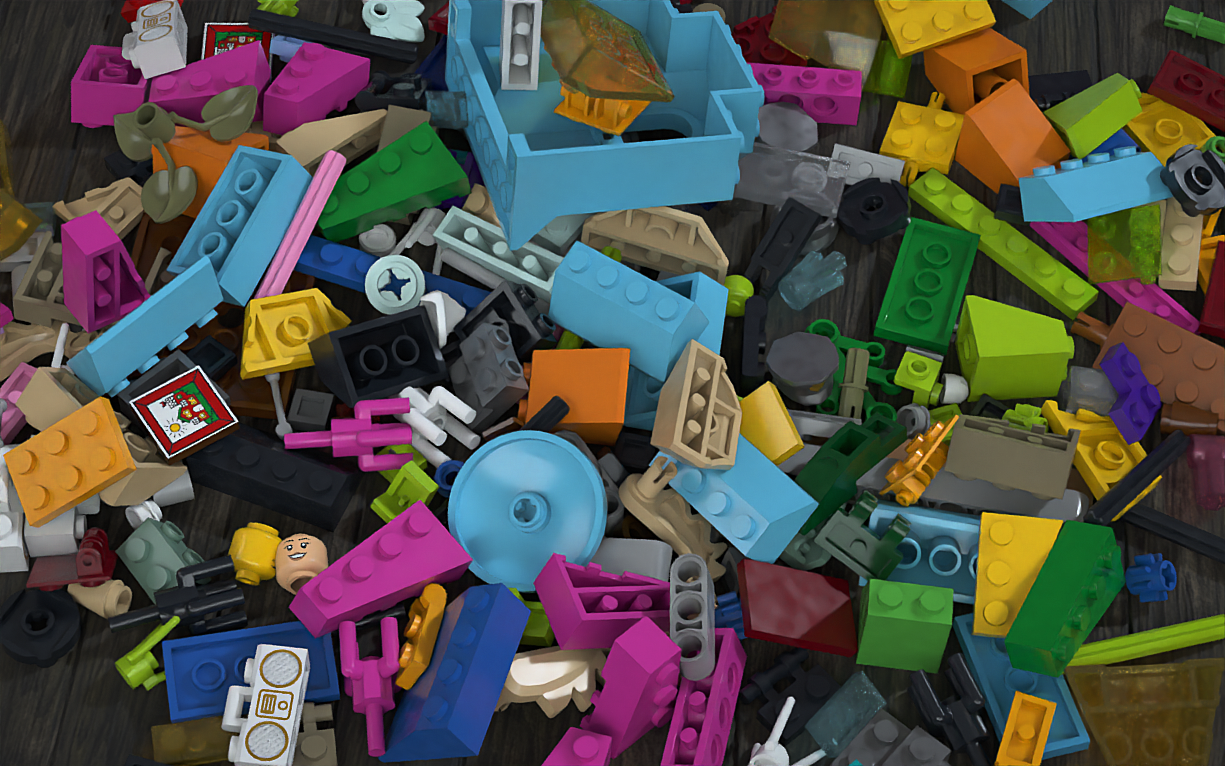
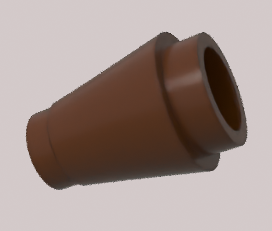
[1160,401,1219,437]

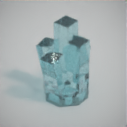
[778,251,847,312]

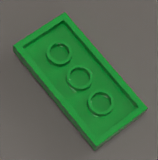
[873,217,981,355]

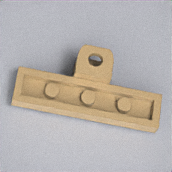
[1131,177,1204,291]

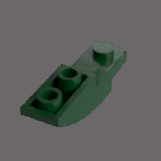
[794,413,908,536]

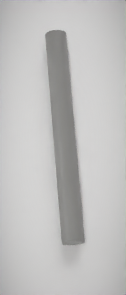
[441,247,550,316]

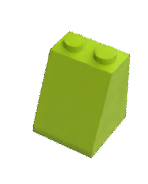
[955,295,1074,402]

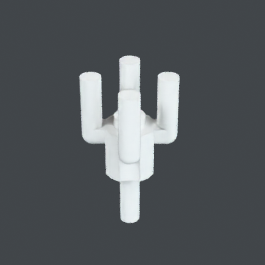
[388,386,481,468]

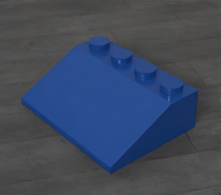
[378,583,531,763]

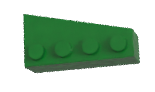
[315,120,472,243]
[1004,520,1126,678]

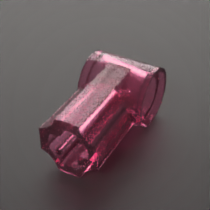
[1186,434,1225,511]

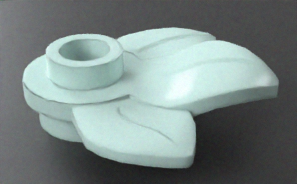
[362,0,425,43]

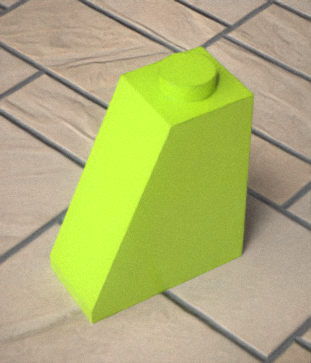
[1043,73,1143,159]

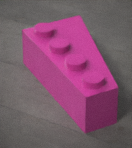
[289,500,473,638]

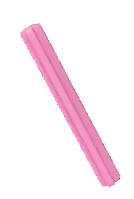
[254,150,346,299]

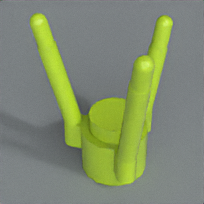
[114,616,180,691]

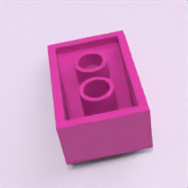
[71,45,153,128]

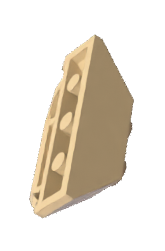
[581,206,729,286]
[650,339,742,470]

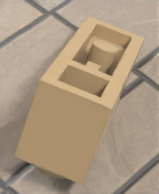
[275,109,387,177]

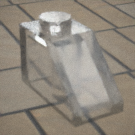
[1062,366,1119,417]

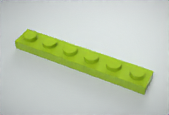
[908,168,1099,320]

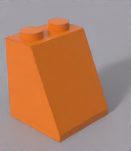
[923,28,1030,115]
[954,78,1071,194]
[151,126,269,218]
[517,348,630,446]

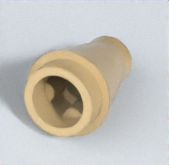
[67,580,132,619]

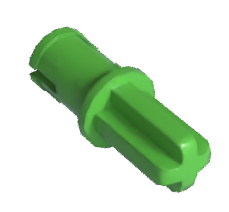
[1163,5,1225,44]

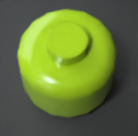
[724,275,754,317]

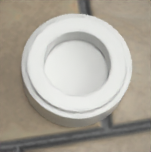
[359,224,396,257]

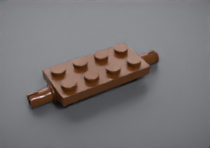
[1070,302,1225,435]

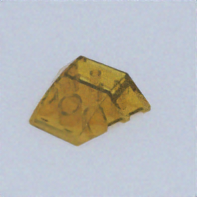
[769,0,883,93]
[1064,658,1225,766]

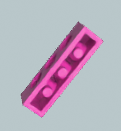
[747,63,862,125]
[661,628,747,766]

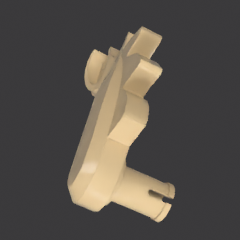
[0,319,105,382]
[618,456,728,620]
[494,646,611,718]

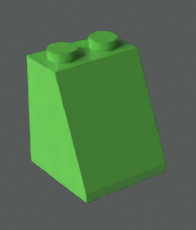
[856,579,954,674]

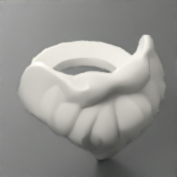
[419,290,466,349]

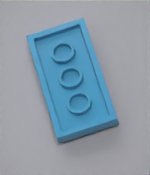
[953,613,1091,760]

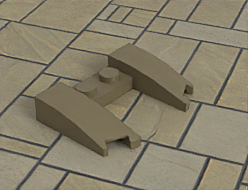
[13,231,175,356]

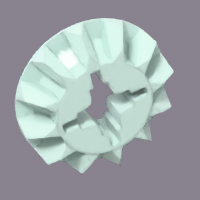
[365,255,426,315]

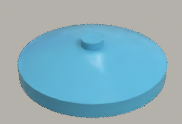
[448,430,607,593]

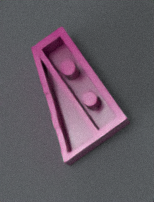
[148,40,271,127]
[533,553,670,650]

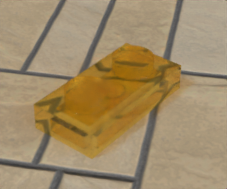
[151,715,239,766]

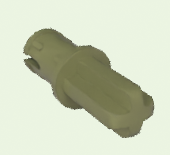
[838,348,870,419]

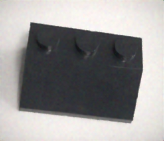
[308,305,449,408]

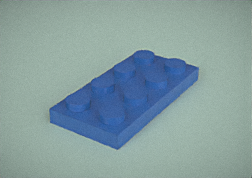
[162,621,340,726]

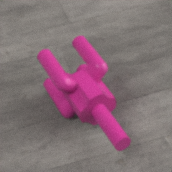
[284,397,413,472]
[339,617,402,757]

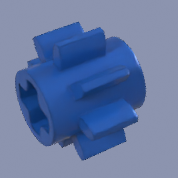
[1125,553,1177,603]
[715,591,747,640]

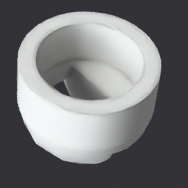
[940,373,969,404]

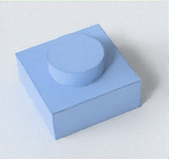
[269,35,314,62]

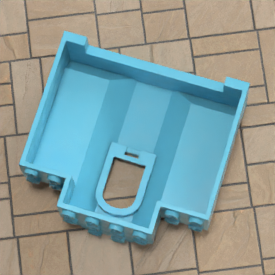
[445,0,764,251]

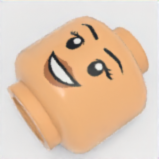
[275,533,328,595]

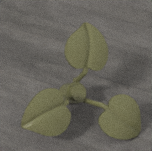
[113,85,258,224]

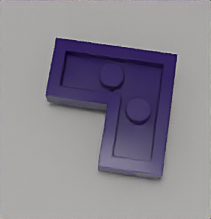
[1099,342,1162,445]

